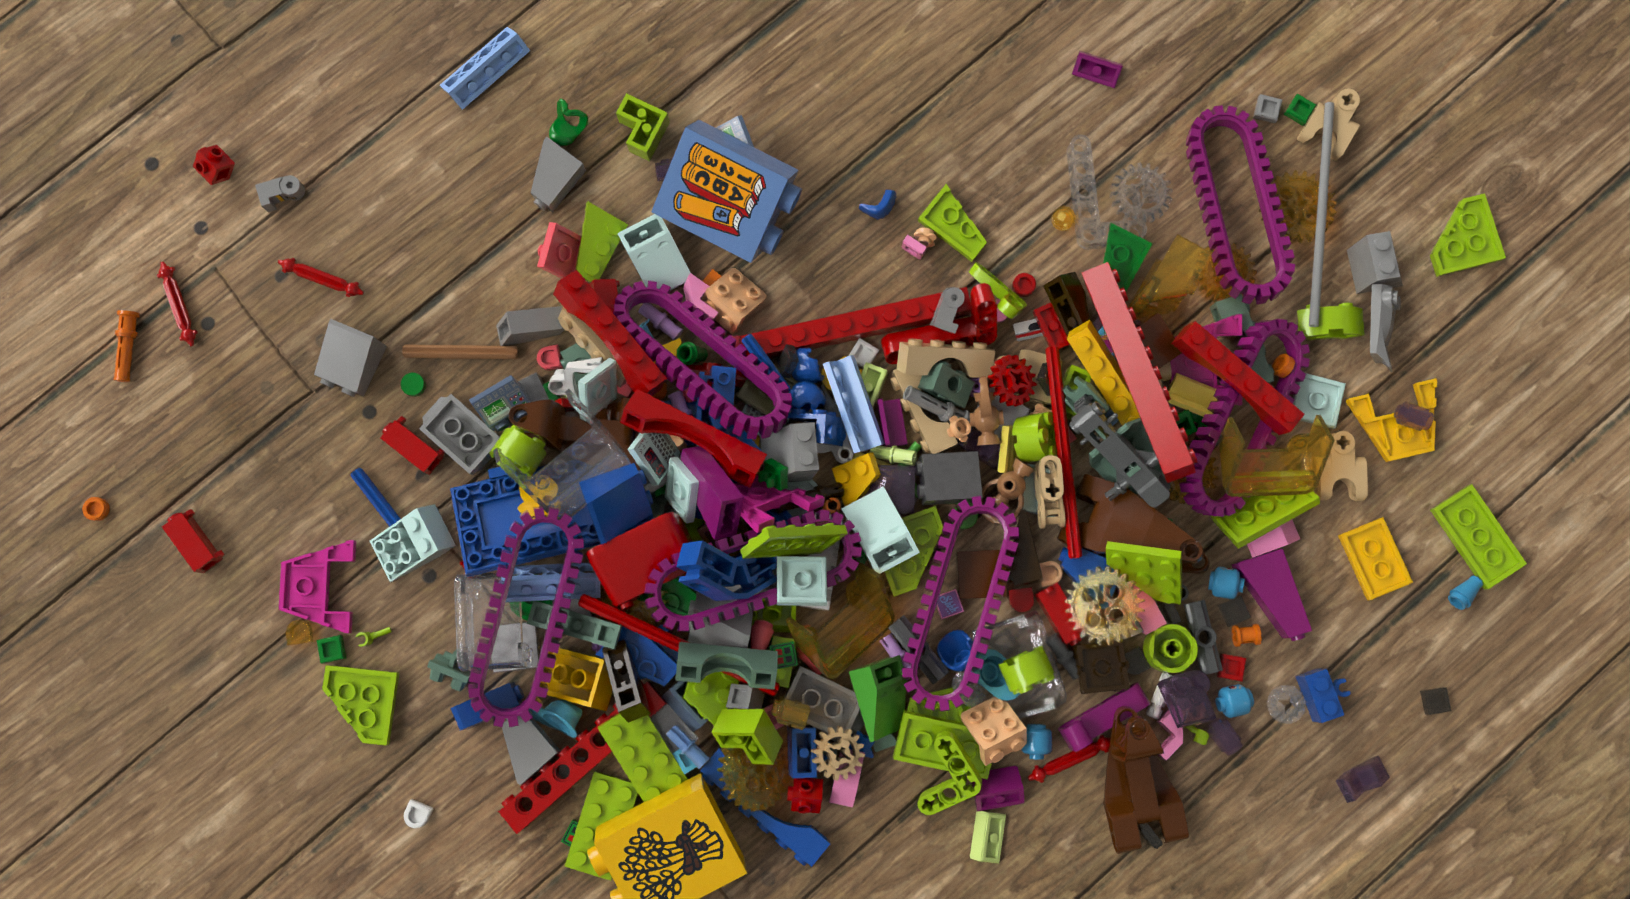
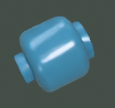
[1208,567,1245,599]
[1215,684,1254,718]
[1021,724,1052,760]

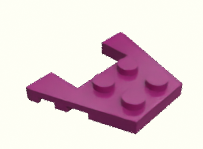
[1169,314,1242,406]
[734,475,825,533]
[278,540,356,633]

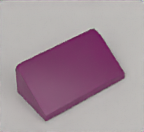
[1072,51,1123,88]

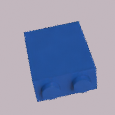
[579,463,654,545]

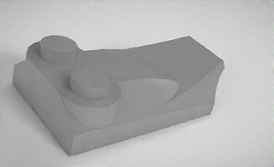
[1370,284,1401,372]
[419,394,500,475]
[779,666,864,738]

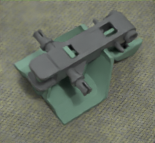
[1063,376,1189,507]

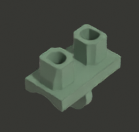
[427,648,476,691]

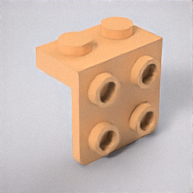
[701,268,767,335]
[961,696,1027,766]

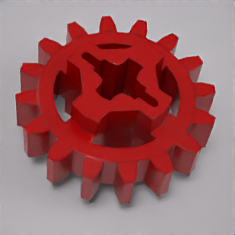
[988,355,1037,407]

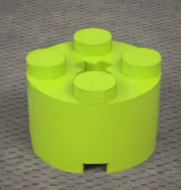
[1012,412,1057,462]
[489,425,546,479]
[1143,624,1198,673]
[998,645,1055,695]

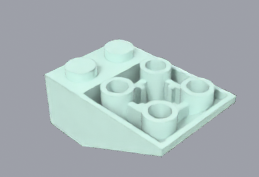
[617,214,691,291]
[841,486,920,575]
[370,504,456,582]

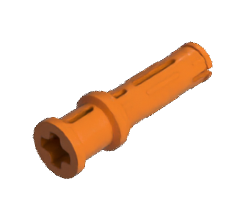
[113,310,140,382]

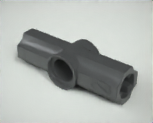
[1183,600,1223,675]
[888,615,949,684]

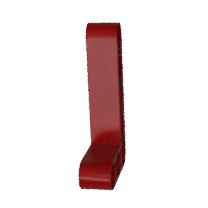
[881,283,997,365]

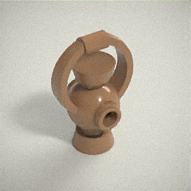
[970,376,1004,446]
[981,457,1035,524]

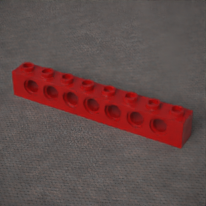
[498,681,667,834]

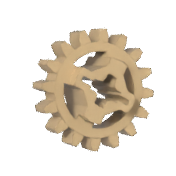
[811,726,865,781]

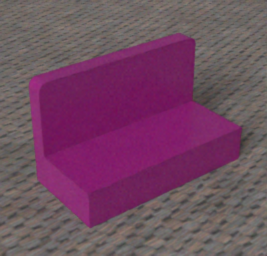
[877,399,908,448]
[972,766,1024,811]

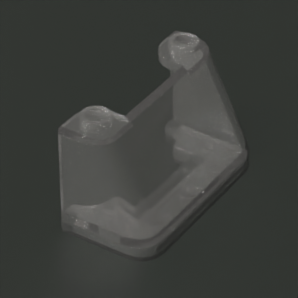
[454,572,534,672]
[972,610,1067,719]

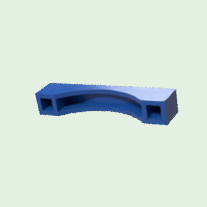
[700,746,830,867]

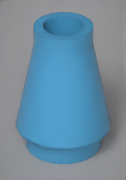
[1448,576,1483,610]

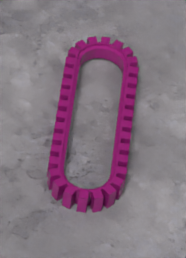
[1186,105,1295,305]
[613,281,792,439]
[1179,319,1310,517]
[902,496,1019,712]
[468,506,584,728]
[644,510,862,631]

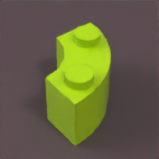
[1297,303,1365,340]

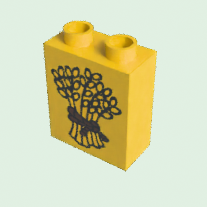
[587,773,747,899]

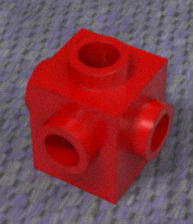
[193,145,235,185]
[787,778,823,814]

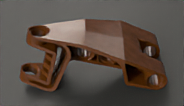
[509,398,641,472]
[1057,474,1210,574]
[1103,706,1189,854]

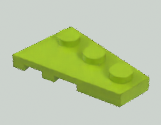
[918,184,987,262]
[575,201,628,283]

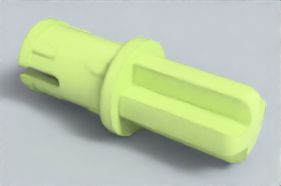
[870,445,917,466]

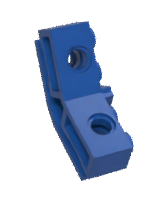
[695,366,761,451]
[676,540,777,601]

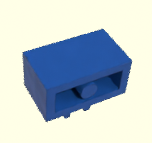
[1295,668,1351,723]
[787,725,830,778]

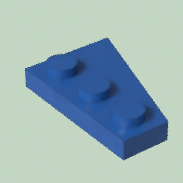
[595,626,677,686]

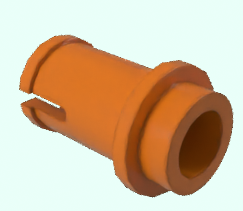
[823,498,841,514]

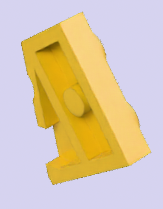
[832,452,881,506]

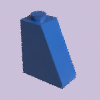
[1058,547,1121,611]
[451,682,524,731]

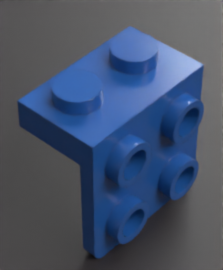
[787,409,846,446]

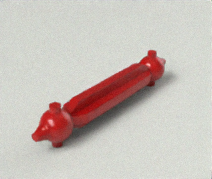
[277,258,364,297]
[157,261,198,347]
[1027,735,1110,783]

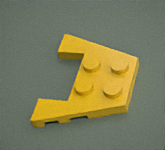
[1346,378,1437,462]

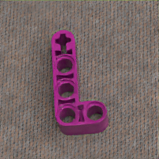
[1058,682,1151,752]

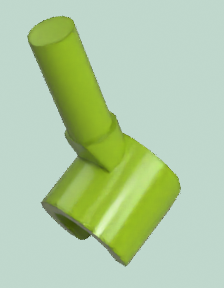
[355,627,392,647]
[1182,720,1209,745]

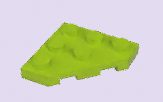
[1430,193,1506,277]
[884,506,943,597]
[1106,541,1182,604]
[322,665,399,746]

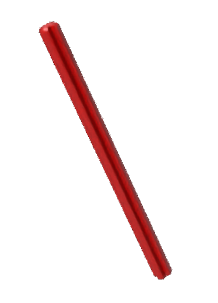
[1045,346,1082,559]
[578,594,780,696]

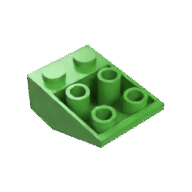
[849,655,907,742]

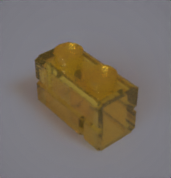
[771,696,810,730]

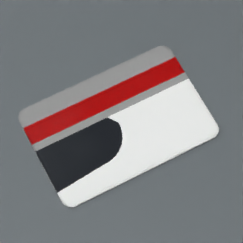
[1013,319,1043,341]

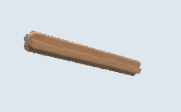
[402,345,519,359]

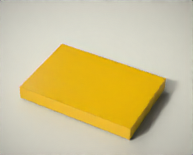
[1338,517,1413,601]

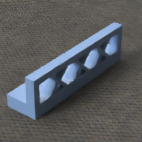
[440,27,530,110]
[823,355,885,453]
[501,563,600,602]

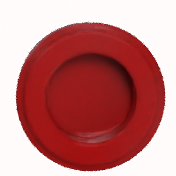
[1012,273,1036,297]

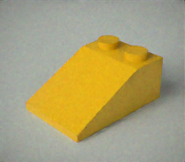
[540,648,613,711]

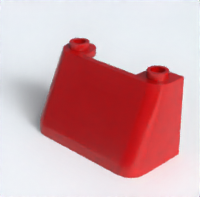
[586,512,693,611]

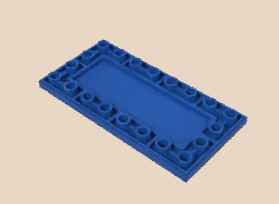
[450,459,654,577]

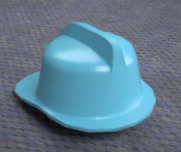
[973,649,1020,701]
[530,700,582,738]

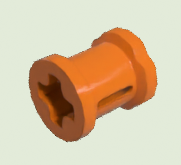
[1231,624,1262,647]

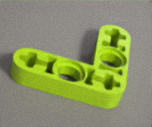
[969,262,1027,319]
[917,730,982,815]

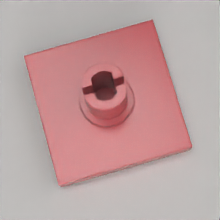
[537,222,581,279]

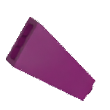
[680,446,744,540]
[1231,549,1312,641]

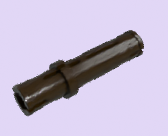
[776,482,844,513]

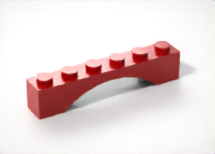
[553,270,667,396]
[1171,321,1305,435]
[620,389,767,488]

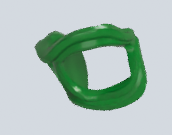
[549,98,588,146]

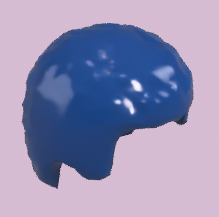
[789,348,824,383]
[789,381,826,411]
[937,630,978,672]

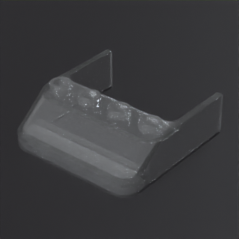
[493,389,631,518]

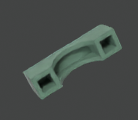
[1209,294,1274,384]
[675,642,778,690]

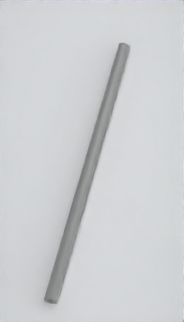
[1309,102,1334,327]

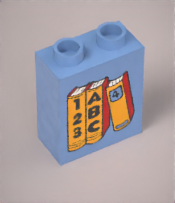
[651,120,802,263]

